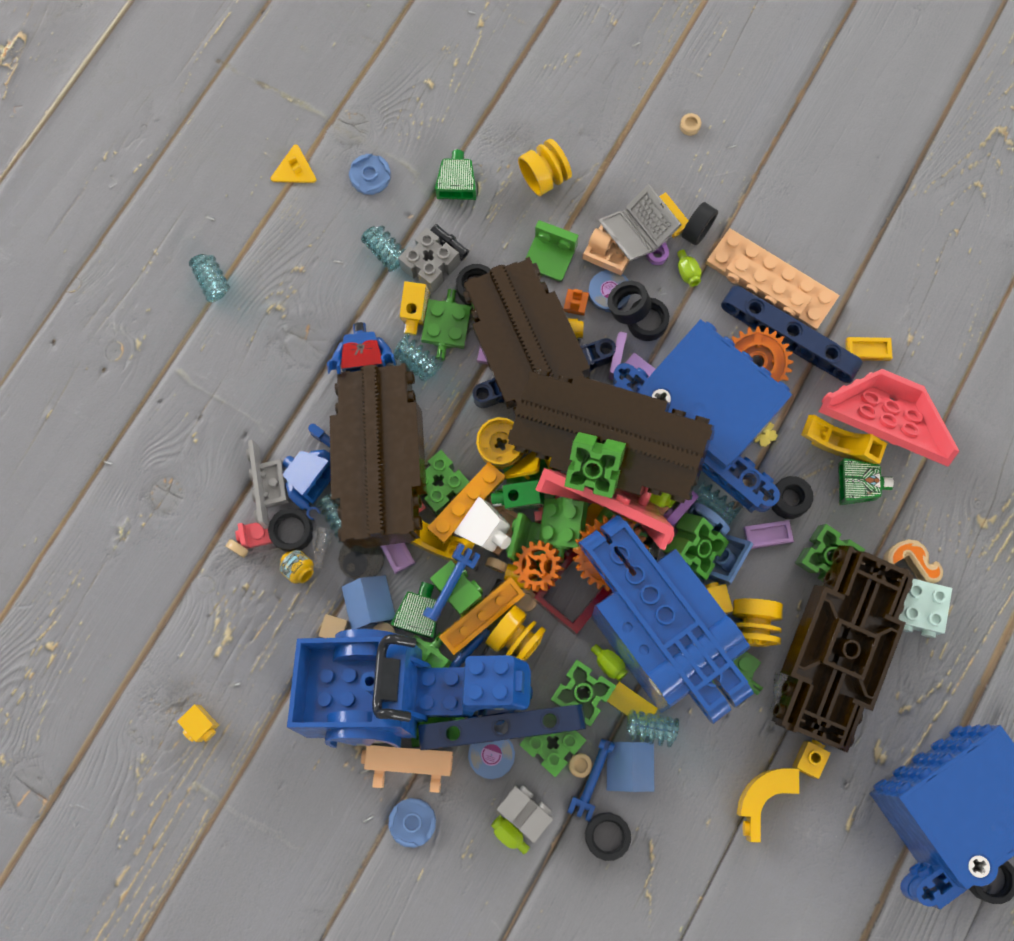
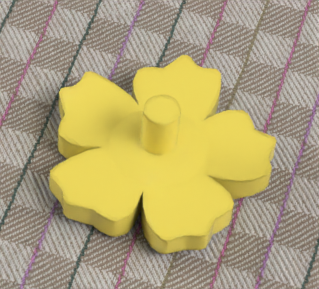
[754,422,778,447]

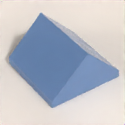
[708,534,753,587]
[342,575,395,629]
[606,742,654,792]

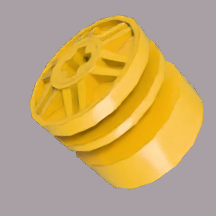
[518,139,572,197]
[476,417,524,470]
[732,598,783,647]
[485,605,546,661]

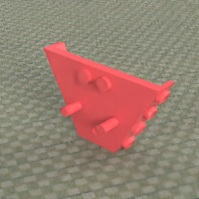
[818,369,959,467]
[536,468,674,550]

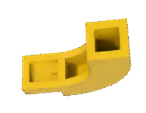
[801,415,887,464]
[411,521,475,564]
[737,768,799,843]

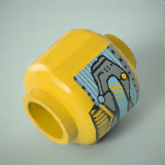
[280,550,314,584]

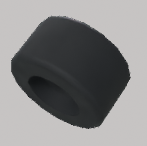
[771,476,813,519]

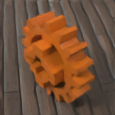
[513,540,564,592]

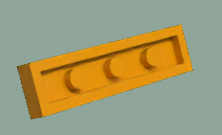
[427,462,506,544]
[438,576,525,655]

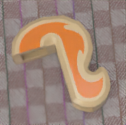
[883,539,943,583]

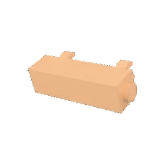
[361,745,453,793]

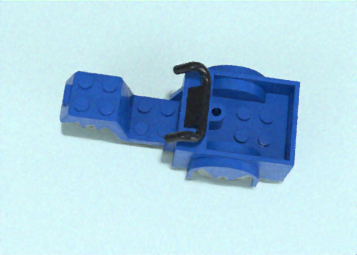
[287,629,531,748]

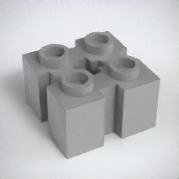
[398,228,460,294]
[496,785,553,843]

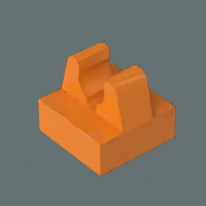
[563,289,589,316]

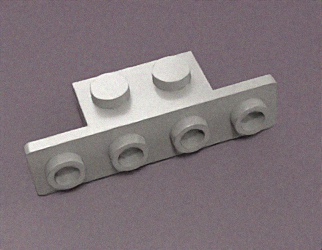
[246,440,289,529]

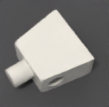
[454,497,511,552]

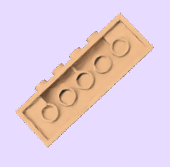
[706,228,840,331]

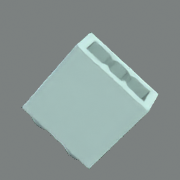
[898,579,952,638]

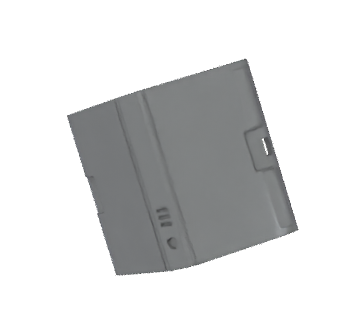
[598,184,681,261]

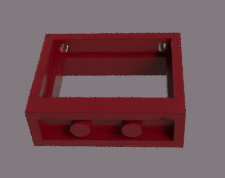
[533,548,612,635]

